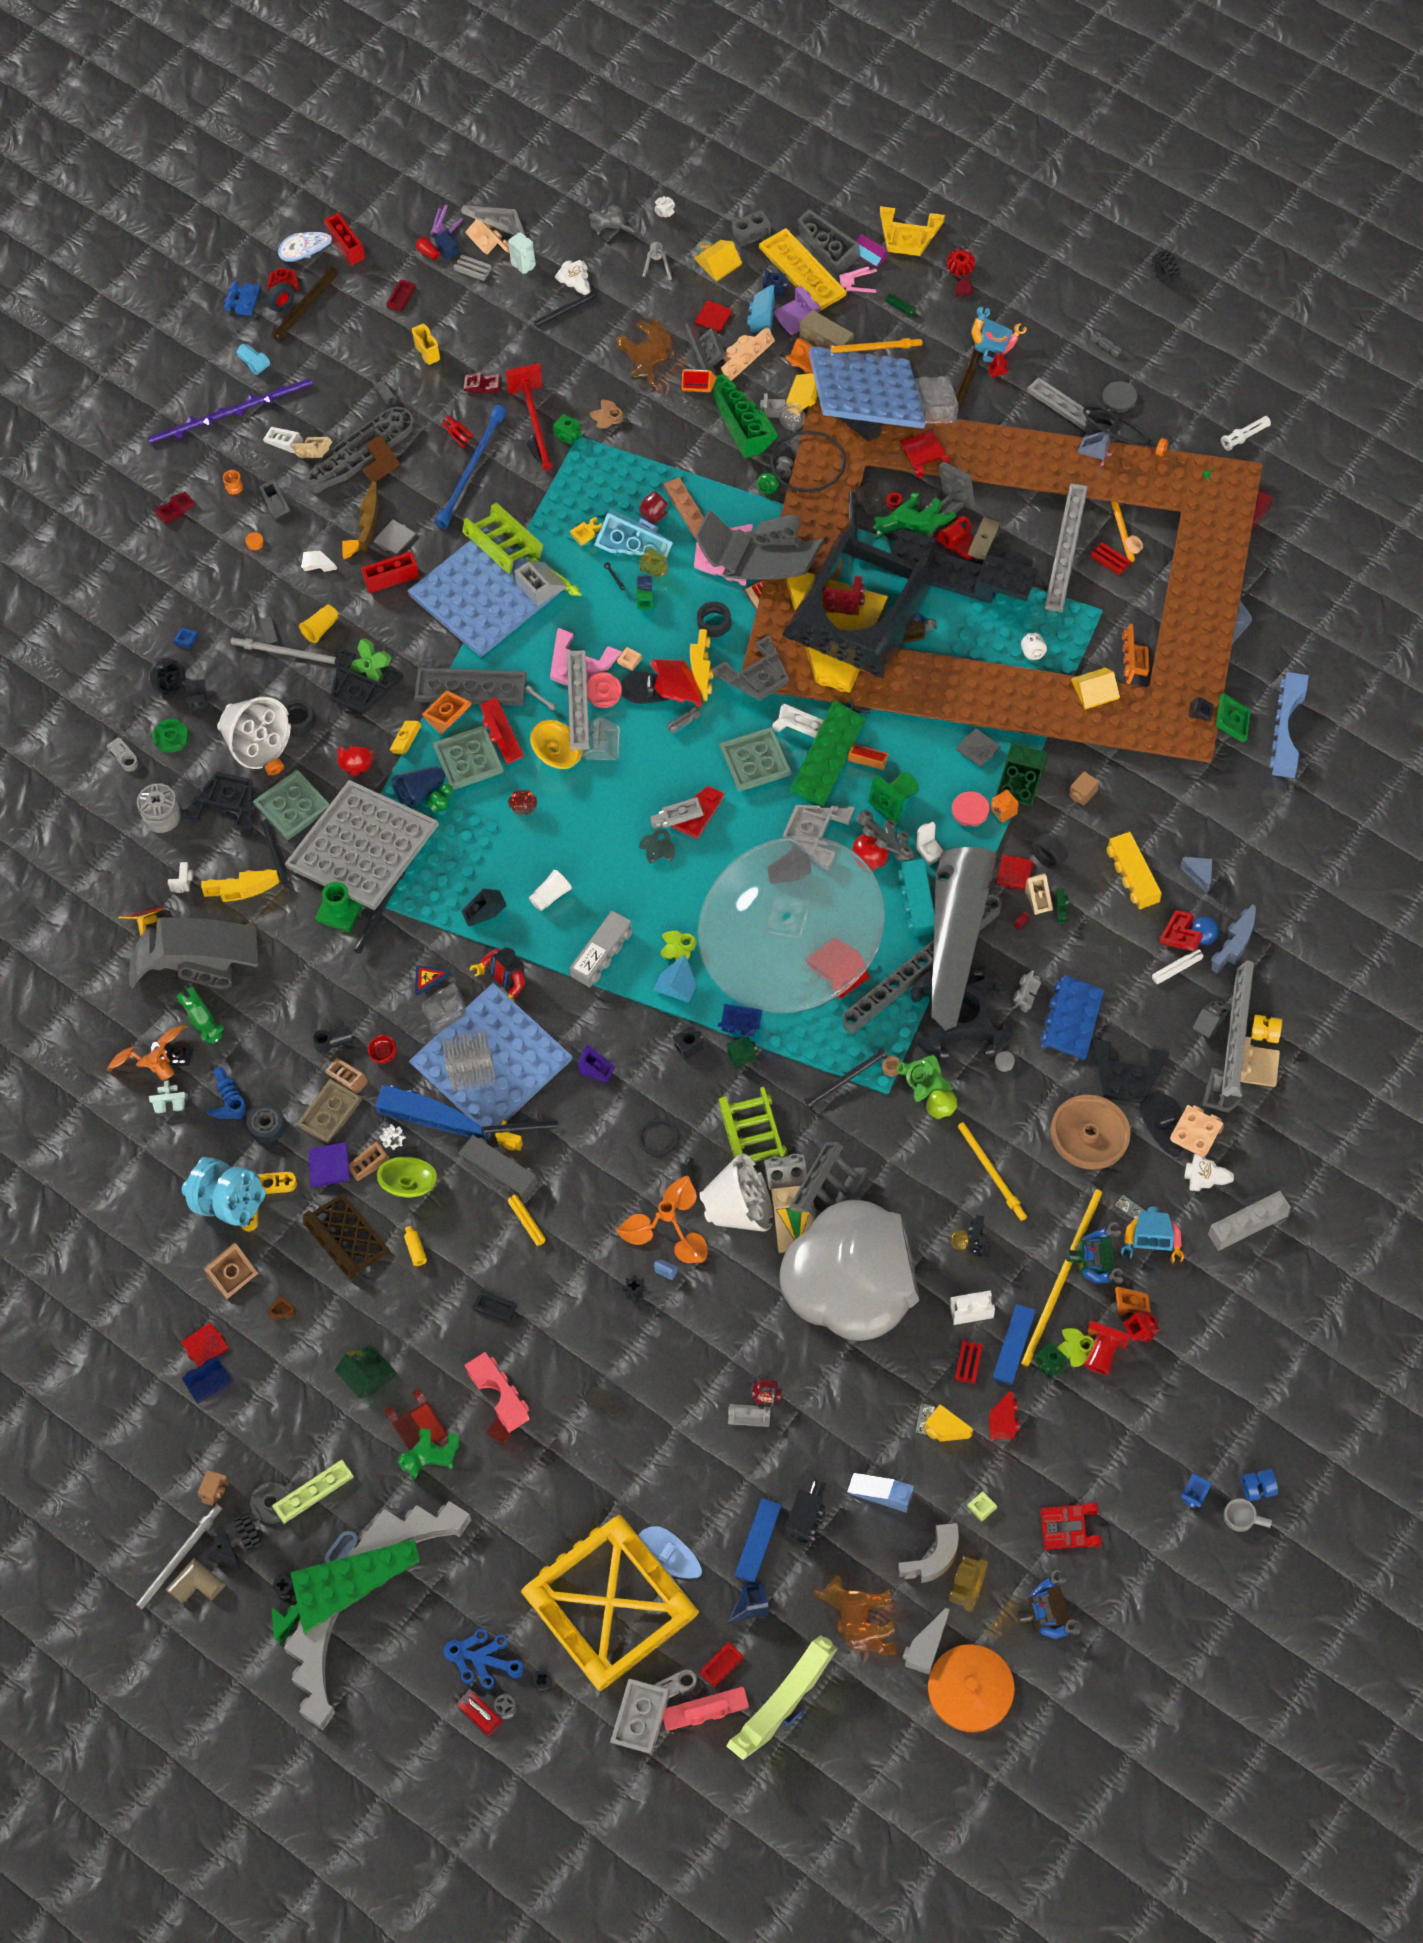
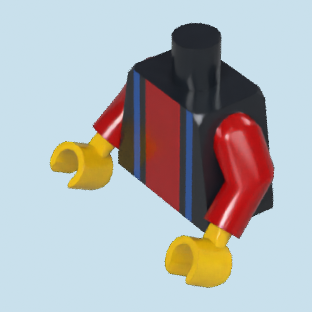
[470,947,525,1002]

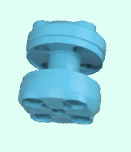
[182,1157,265,1226]

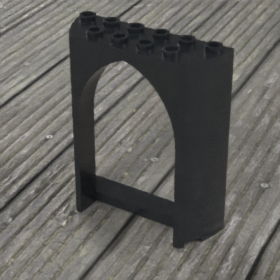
[782,525,934,678]

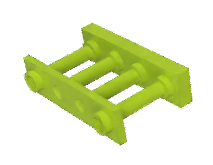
[462,503,543,574]
[719,1087,788,1162]

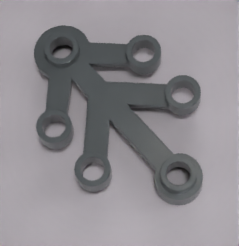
[856,810,914,862]

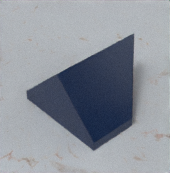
[727,1582,769,1623]

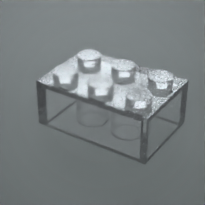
[914,376,958,423]

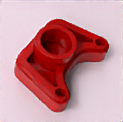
[267,268,299,291]

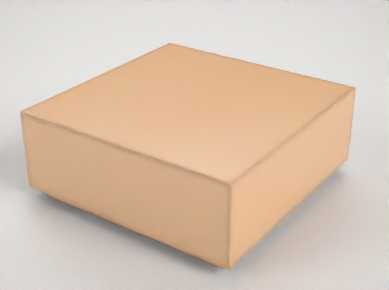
[617,647,642,671]

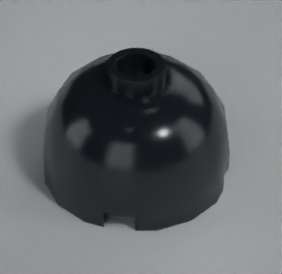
[148,658,186,695]

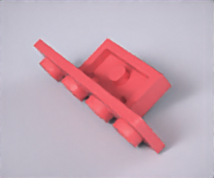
[663,1687,749,1731]

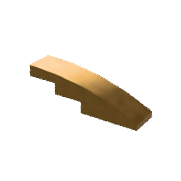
[358,481,379,552]

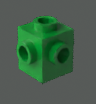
[553,414,582,445]

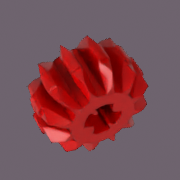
[946,248,975,277]

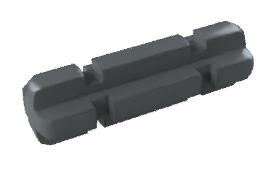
[1092,331,1122,357]
[667,707,700,733]

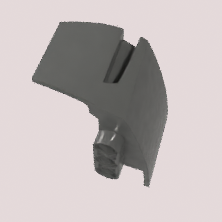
[695,510,824,579]
[129,917,258,990]

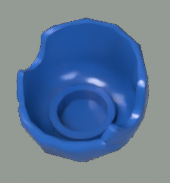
[1190,917,1219,945]

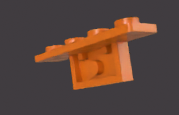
[1122,623,1149,684]

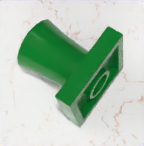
[868,771,919,824]
[315,882,363,933]

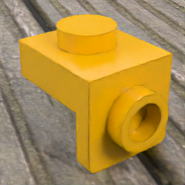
[495,1120,523,1151]

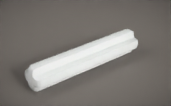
[1152,949,1203,984]

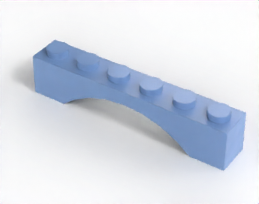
[1270,672,1309,778]

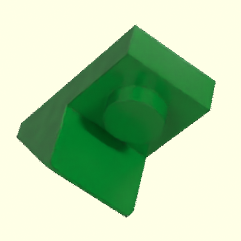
[272,1604,301,1644]

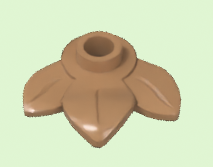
[589,400,624,428]

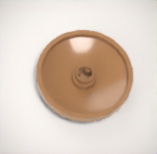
[1050,1095,1130,1170]

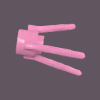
[839,267,877,293]

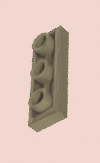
[968,517,1000,560]

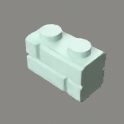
[508,232,536,274]

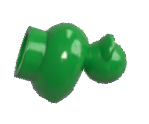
[757,472,780,494]
[426,784,453,813]

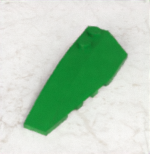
[711,374,778,458]

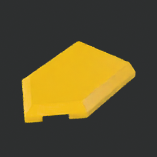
[785,373,818,417]

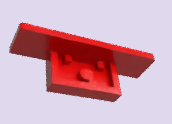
[480,698,524,765]

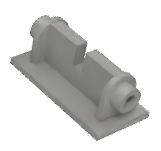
[1012,971,1041,1012]
[728,1404,771,1427]

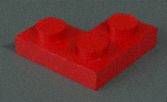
[1159,910,1203,951]

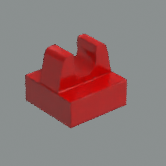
[989,352,1009,378]

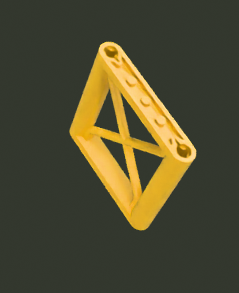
[521,1515,699,1691]

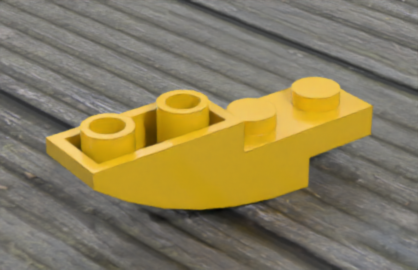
[690,629,714,701]
[201,869,280,902]

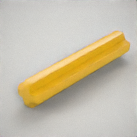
[508,1195,546,1246]

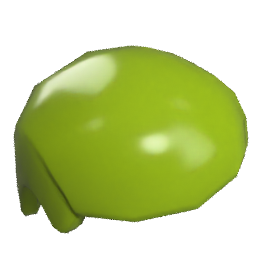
[926,1089,957,1119]

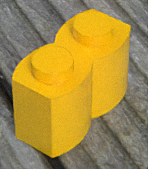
[412,324,440,365]

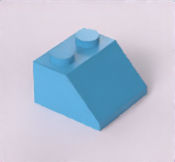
[747,285,775,333]

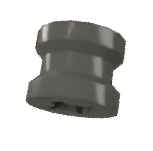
[775,456,793,479]
[494,1694,517,1720]

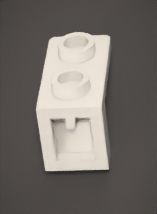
[917,822,943,865]

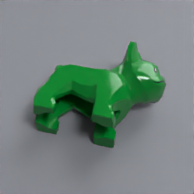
[176,986,224,1044]
[397,1428,459,1480]

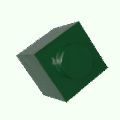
[727,1036,758,1068]

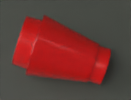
[415,237,440,260]

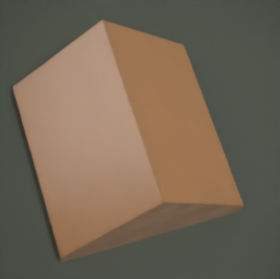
[203,1243,258,1299]

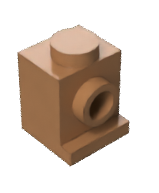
[198,1470,230,1506]

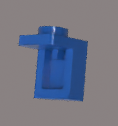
[1181,1473,1212,1508]

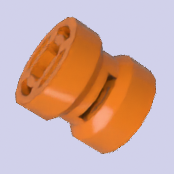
[223,470,243,495]

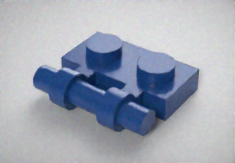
[224,281,261,316]

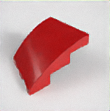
[651,659,702,707]

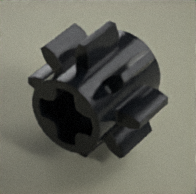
[622,1275,647,1302]

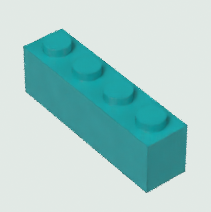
[898,859,935,937]

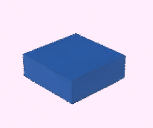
[174,627,198,650]

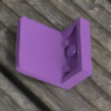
[774,286,821,335]

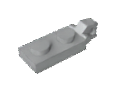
[650,797,704,829]

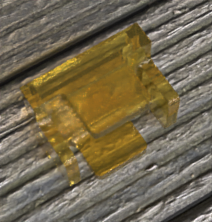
[949,1556,988,1612]

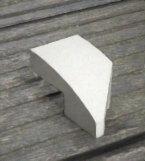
[302,551,337,572]

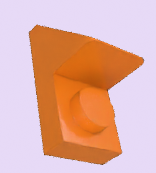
[1115,1287,1150,1317]

